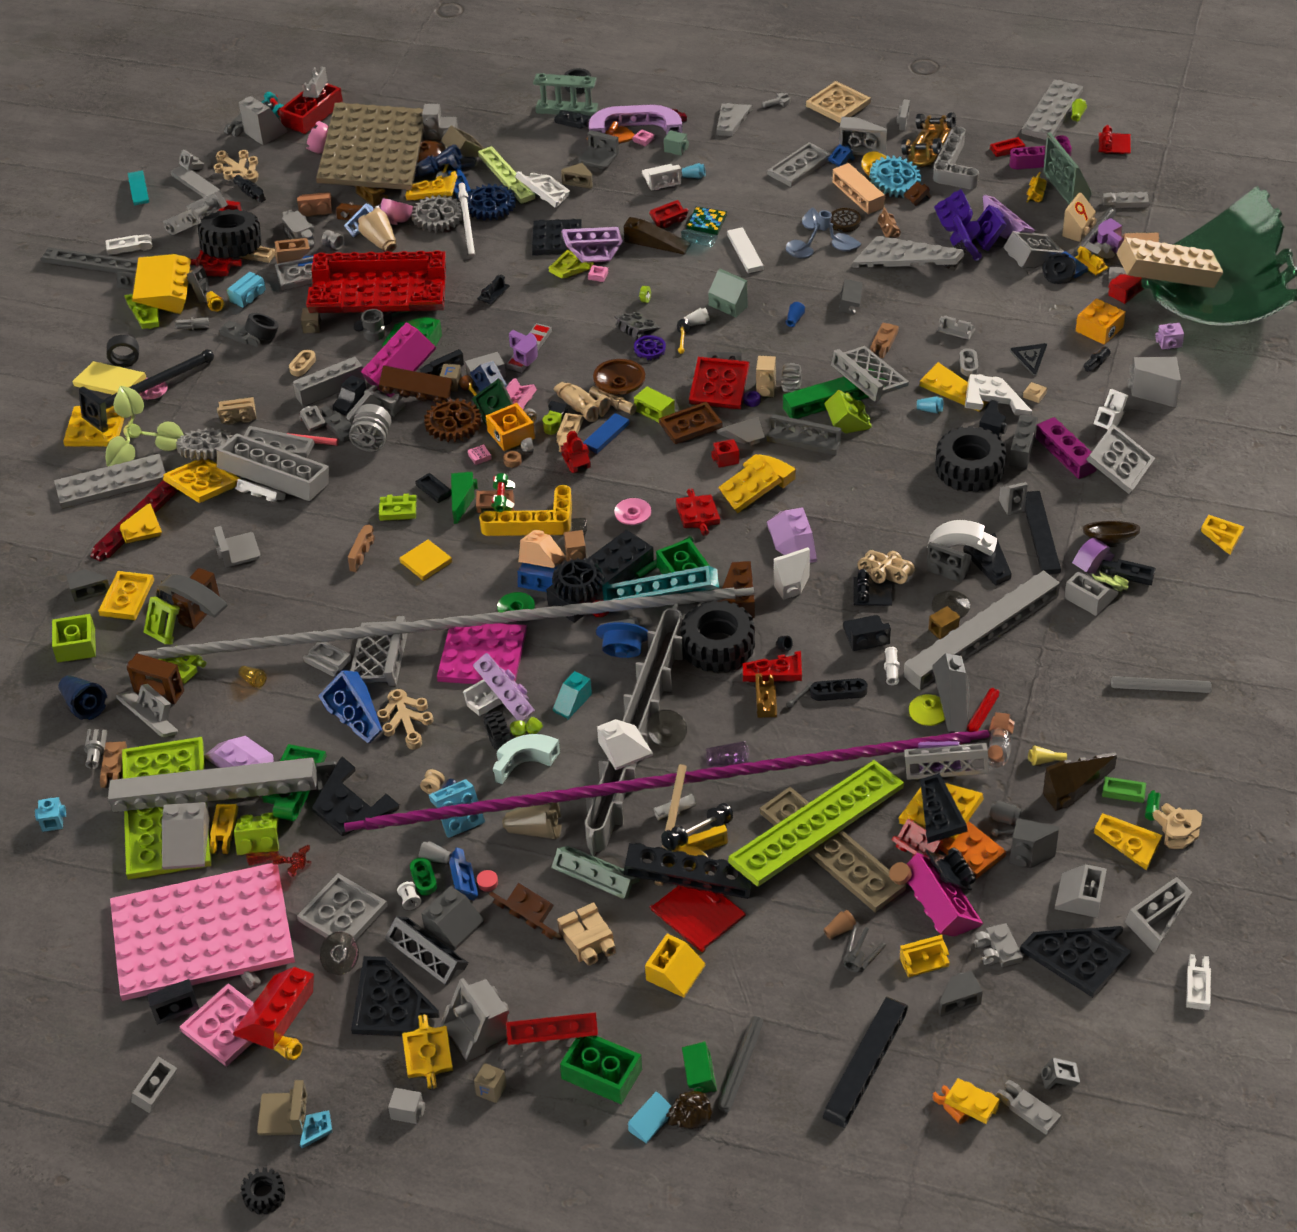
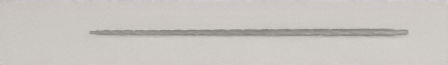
[138,587,754,659]

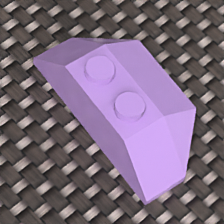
[983,195,1035,239]
[561,227,623,263]
[767,508,817,563]
[204,736,274,797]

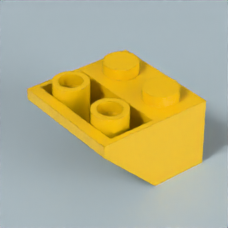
[645,934,706,998]

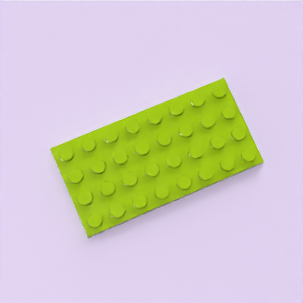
[122,737,211,880]

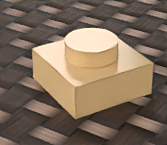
[1023,382,1047,403]

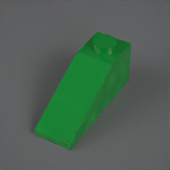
[451,472,478,524]

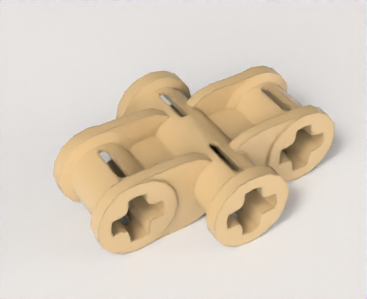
[857,550,915,584]

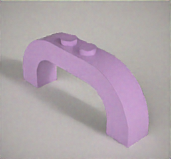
[589,105,682,135]

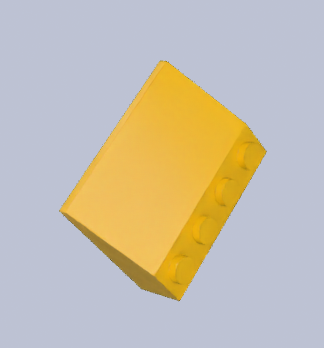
[132,254,191,314]

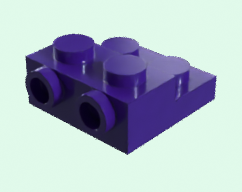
[976,205,1007,251]

